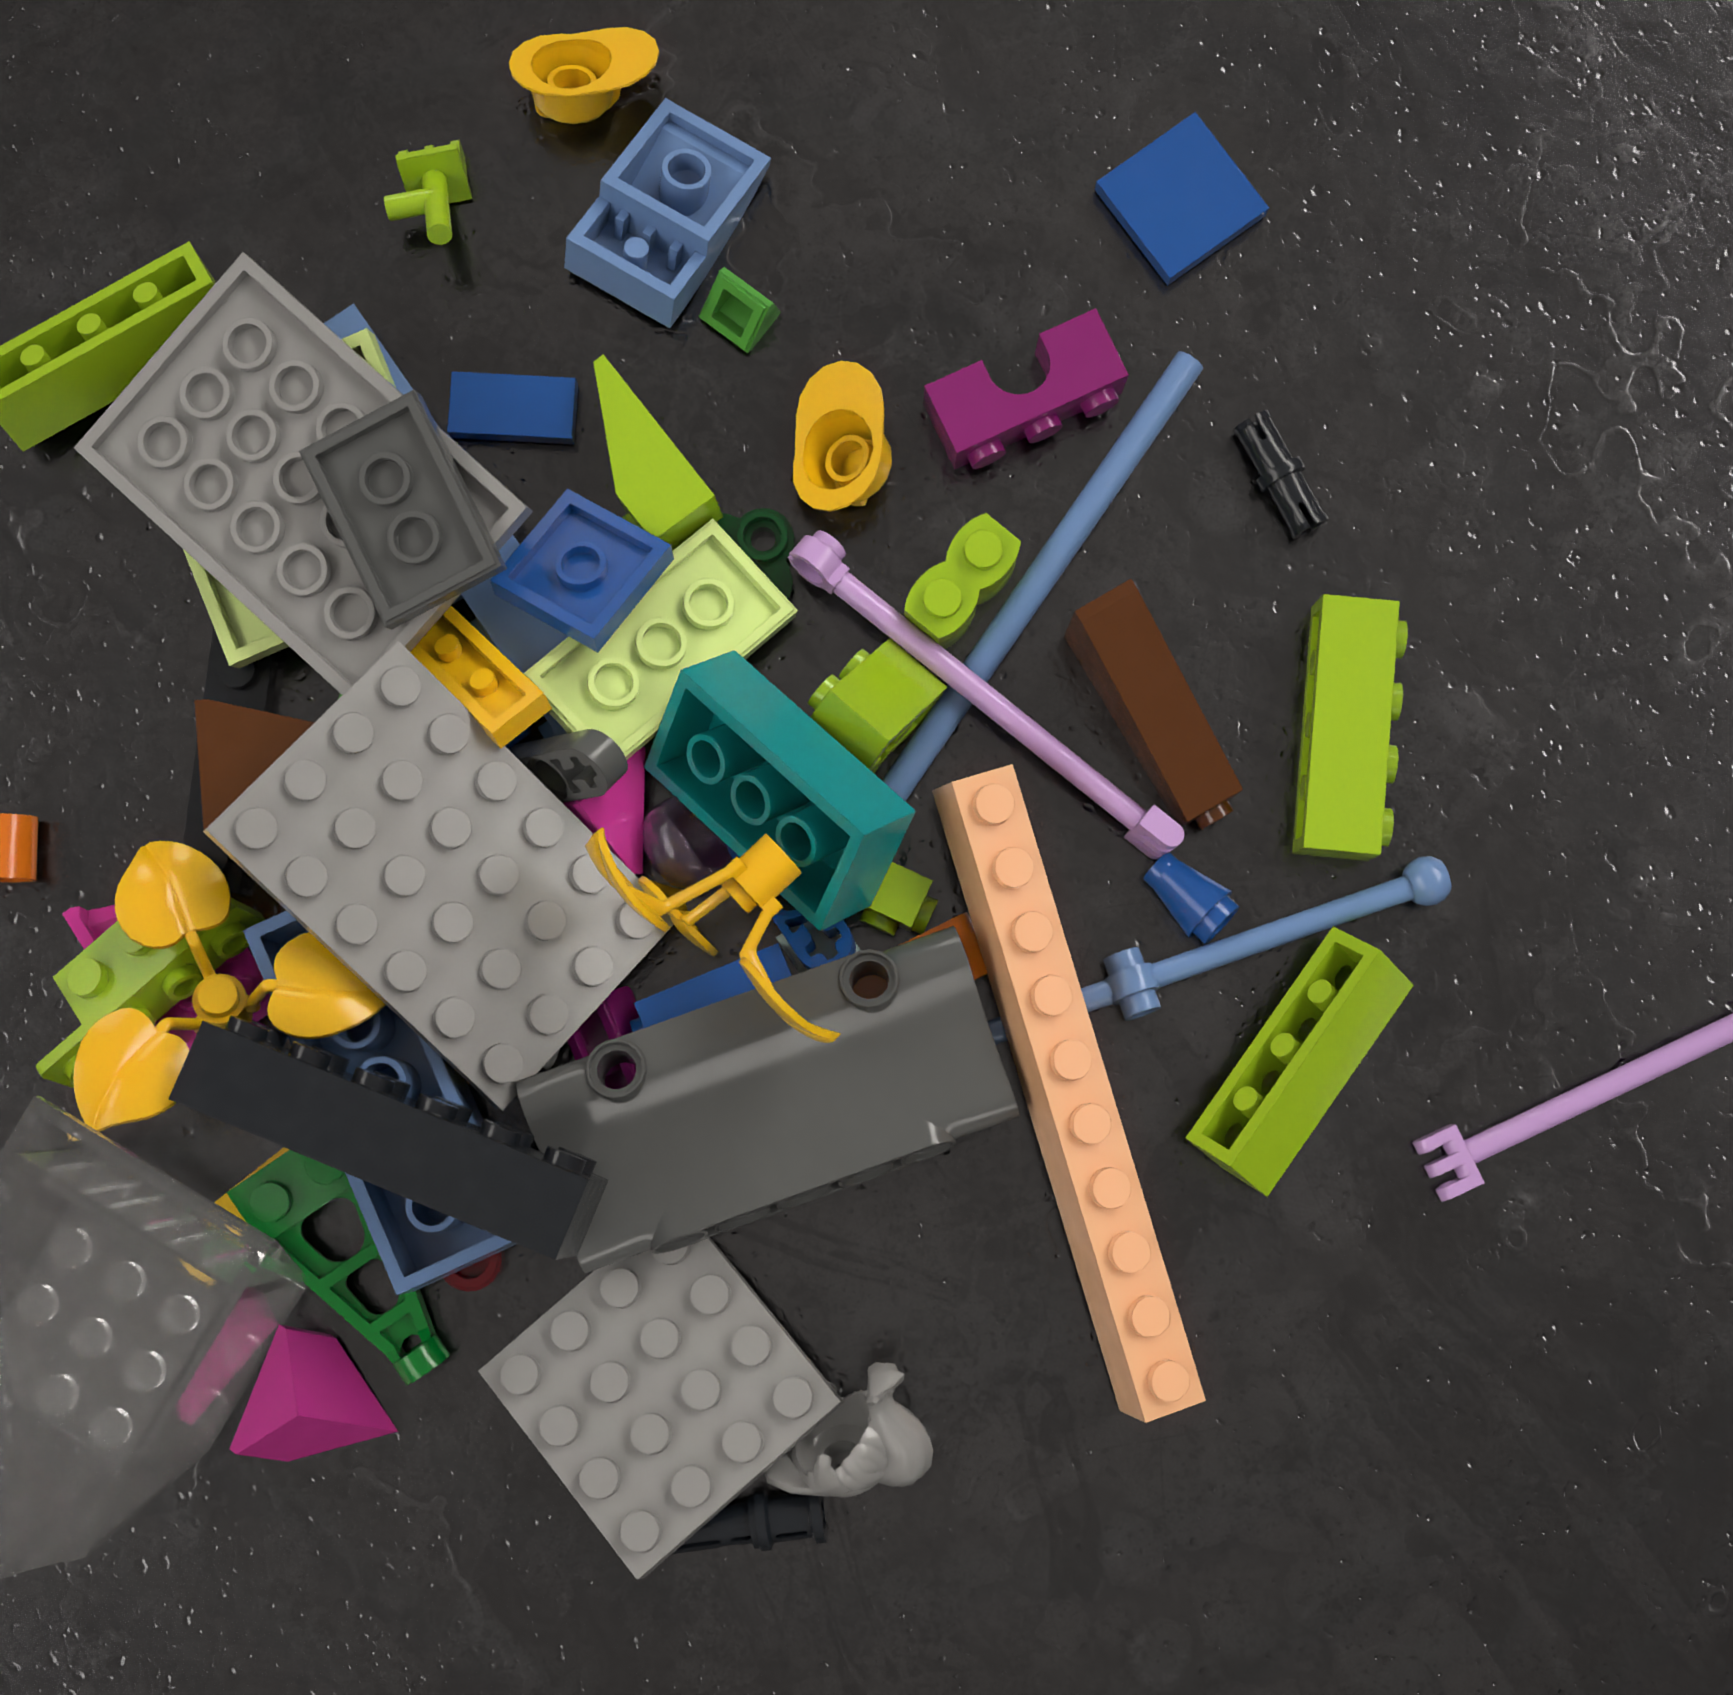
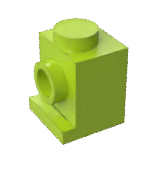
[859,862,939,936]

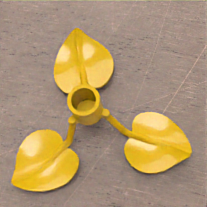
[585,827,841,1043]
[73,841,386,1133]

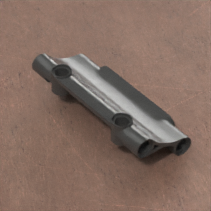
[516,926,1020,1273]

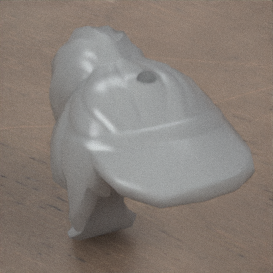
[765,1362,933,1498]

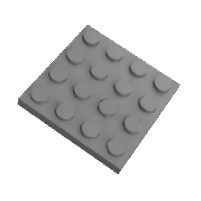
[478,1238,844,1580]

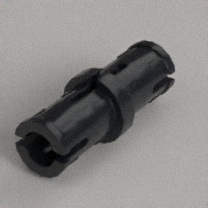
[1233,410,1329,539]

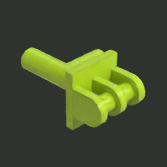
[384,140,472,245]

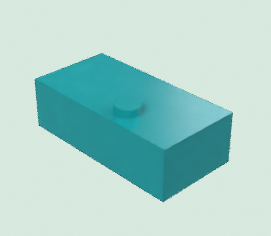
[644,650,916,931]

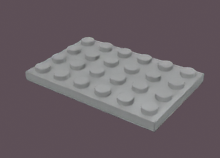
[74,252,533,695]
[203,641,674,1111]

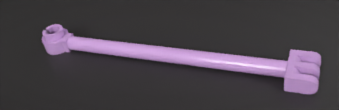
[788,530,1184,860]
[1412,1013,1733,1202]

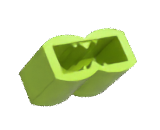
[904,513,1021,649]

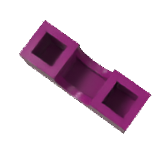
[923,308,1129,470]

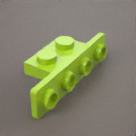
[35,898,265,1088]

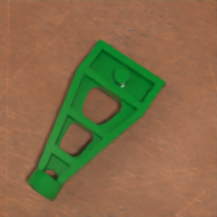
[226,1150,450,1386]

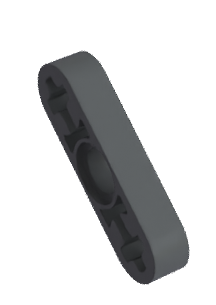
[509,729,628,803]

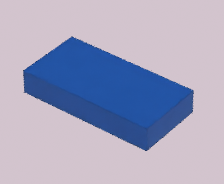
[447,371,578,445]

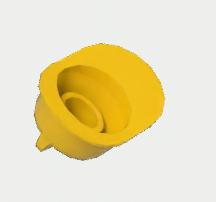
[509,27,660,124]
[793,361,892,512]

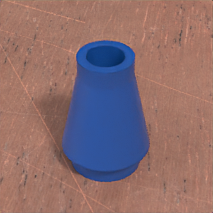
[1143,852,1240,944]

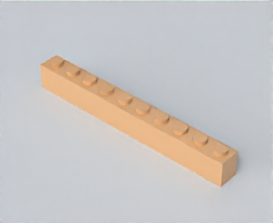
[932,764,1206,1423]

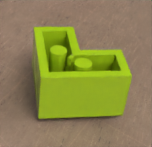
[808,638,947,774]

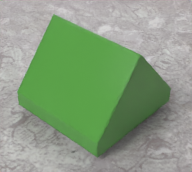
[699,267,781,353]

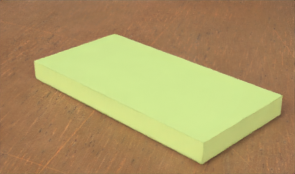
[523,518,798,760]

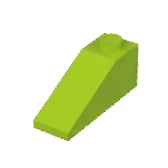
[593,354,723,551]

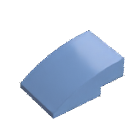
[564,98,771,328]

